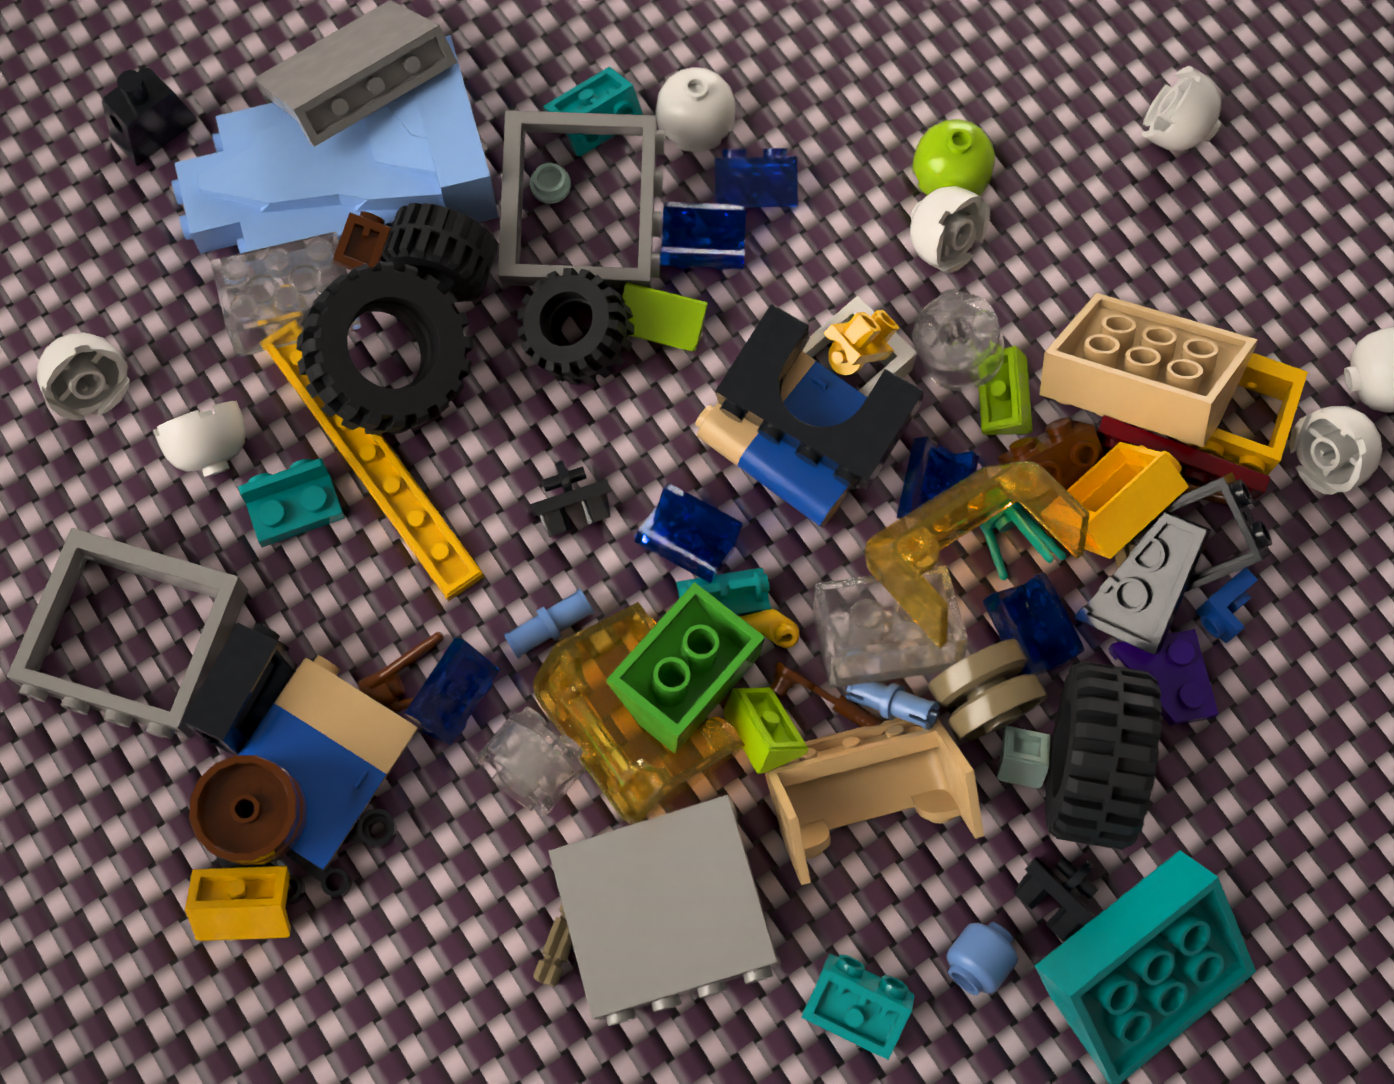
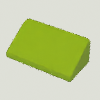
[622,282,708,351]
[976,346,1033,435]
[724,687,809,774]

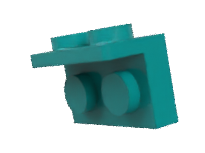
[543,66,643,156]
[238,458,345,547]
[801,953,915,1060]

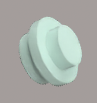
[530,163,571,204]

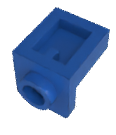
[1195,567,1258,643]

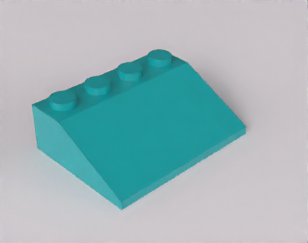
[1035,850,1256,1084]

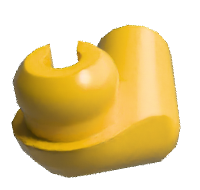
[739,609,799,648]

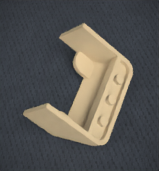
[765,718,984,885]

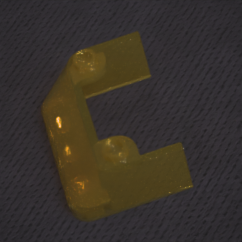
[865,461,1090,648]

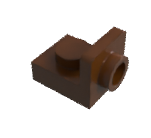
[332,211,391,270]

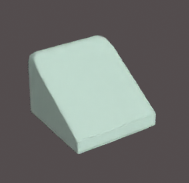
[997,726,1050,788]

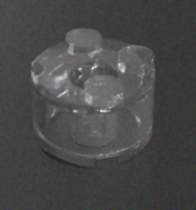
[912,289,1004,391]
[476,707,584,816]

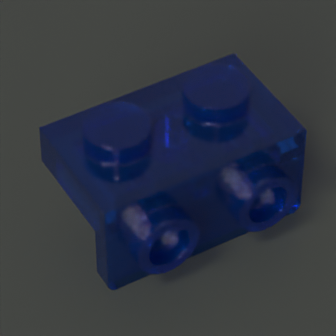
[714,148,798,208]
[660,202,746,270]
[896,436,979,538]
[634,483,743,583]
[982,572,1085,676]

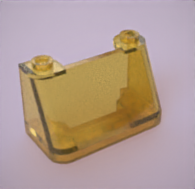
[533,602,745,825]

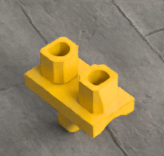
[823,310,900,375]

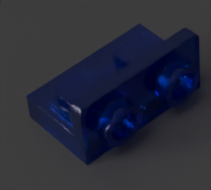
[404,637,501,746]

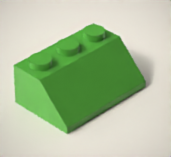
[606,582,765,754]

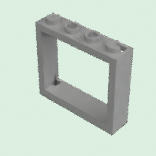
[498,110,665,289]
[7,528,248,739]

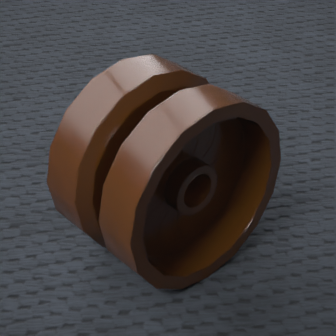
[189,755,307,865]

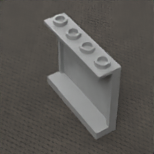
[253,0,458,147]
[549,795,782,1026]

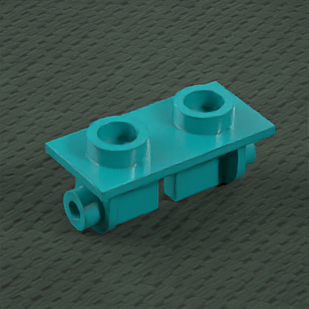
[676,567,771,615]

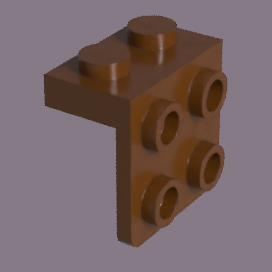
[997,417,1105,538]

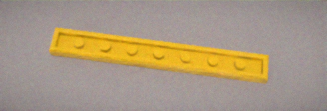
[258,315,484,602]

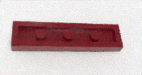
[1095,415,1271,500]

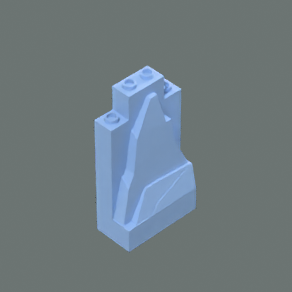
[172,35,498,277]

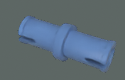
[503,589,594,659]
[846,674,940,730]

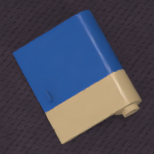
[695,351,867,528]
[239,655,418,870]

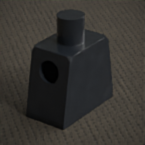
[102,67,198,166]

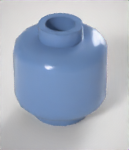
[946,922,1018,995]

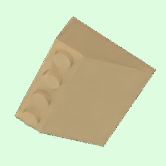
[1039,293,1258,447]

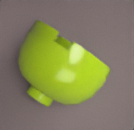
[912,119,995,196]

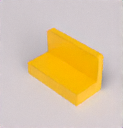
[185,866,291,941]

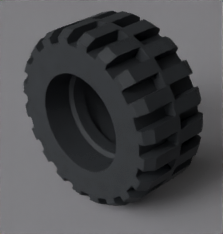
[296,262,473,435]
[1045,661,1162,850]

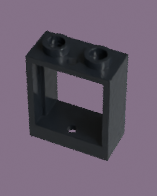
[1133,472,1272,592]
[181,623,297,755]

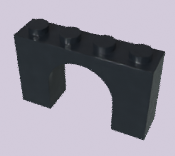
[715,304,924,491]

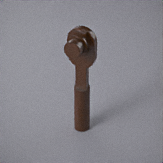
[770,661,885,734]

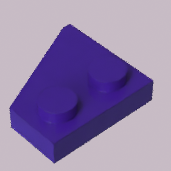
[1108,629,1219,726]

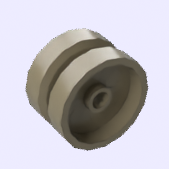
[928,639,1048,743]

